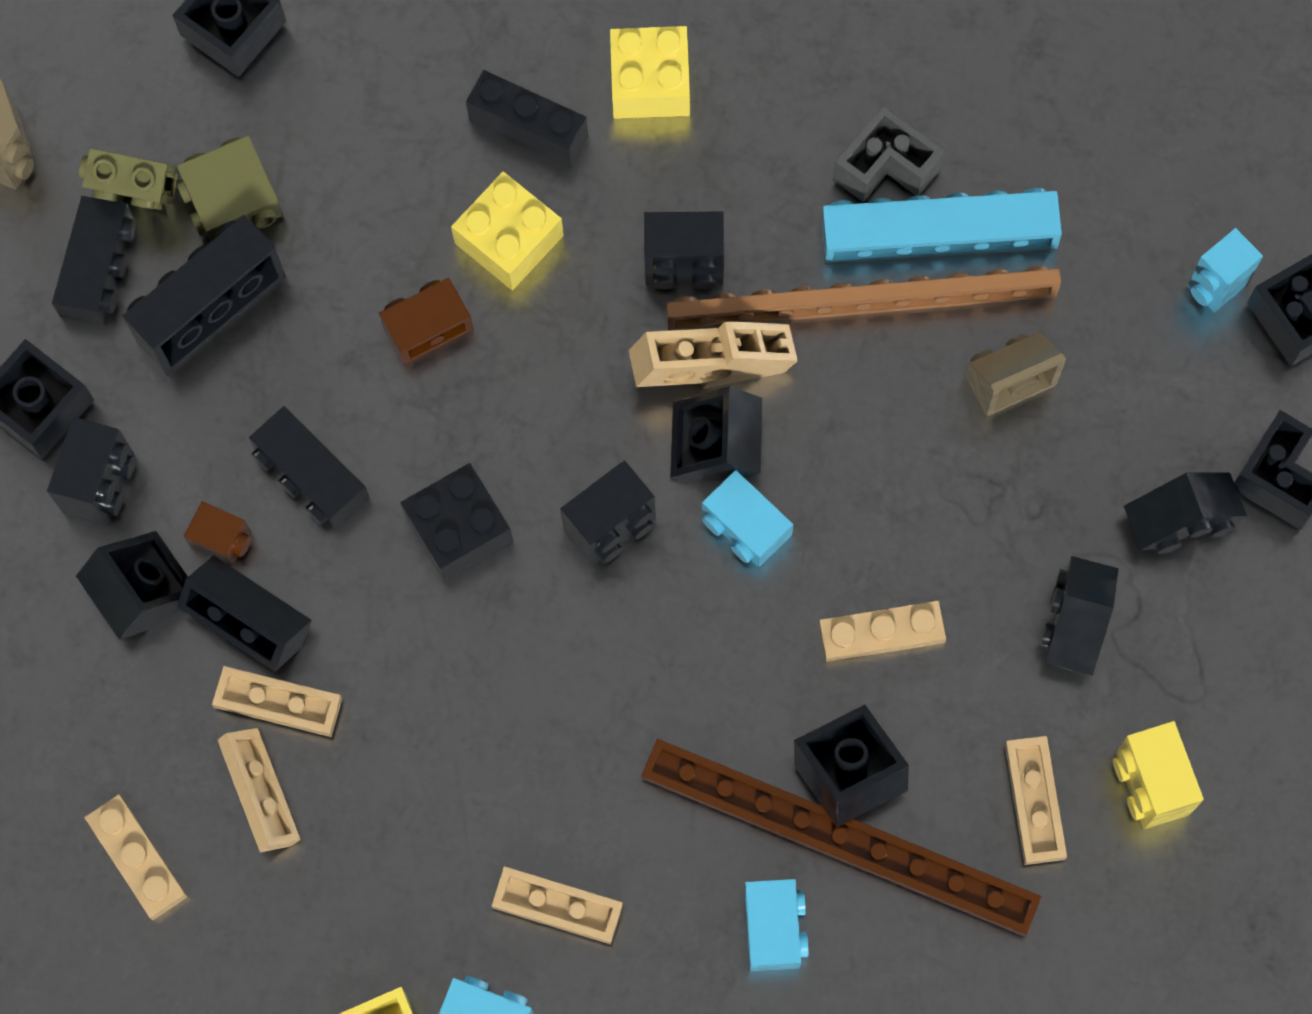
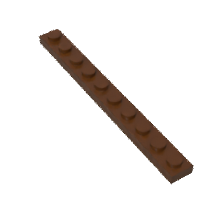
[641,738,1042,937]

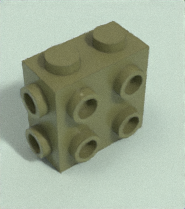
[175,135,283,242]
[79,148,180,210]

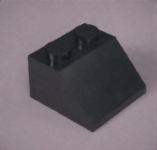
[670,386,763,481]
[76,531,188,639]

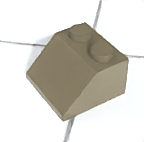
[0,79,34,190]
[965,332,1066,417]

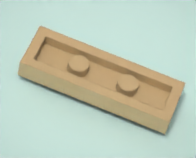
[819,601,946,662]
[212,666,343,737]
[217,728,301,852]
[1005,736,1067,865]
[84,794,187,920]
[491,866,623,945]

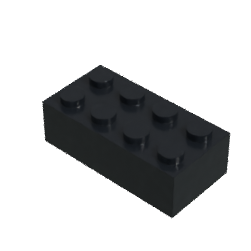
[122,215,286,375]

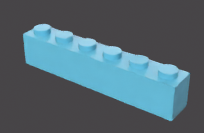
[821,188,1062,264]

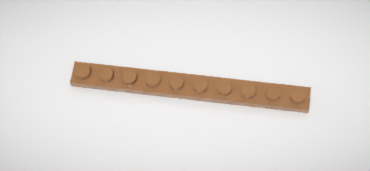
[667,266,1061,331]

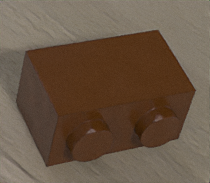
[379,277,474,365]

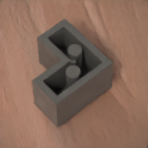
[833,106,945,203]

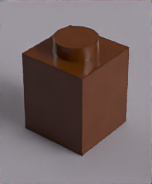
[184,501,252,566]

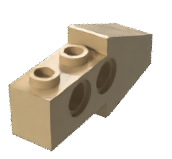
[628,321,798,389]

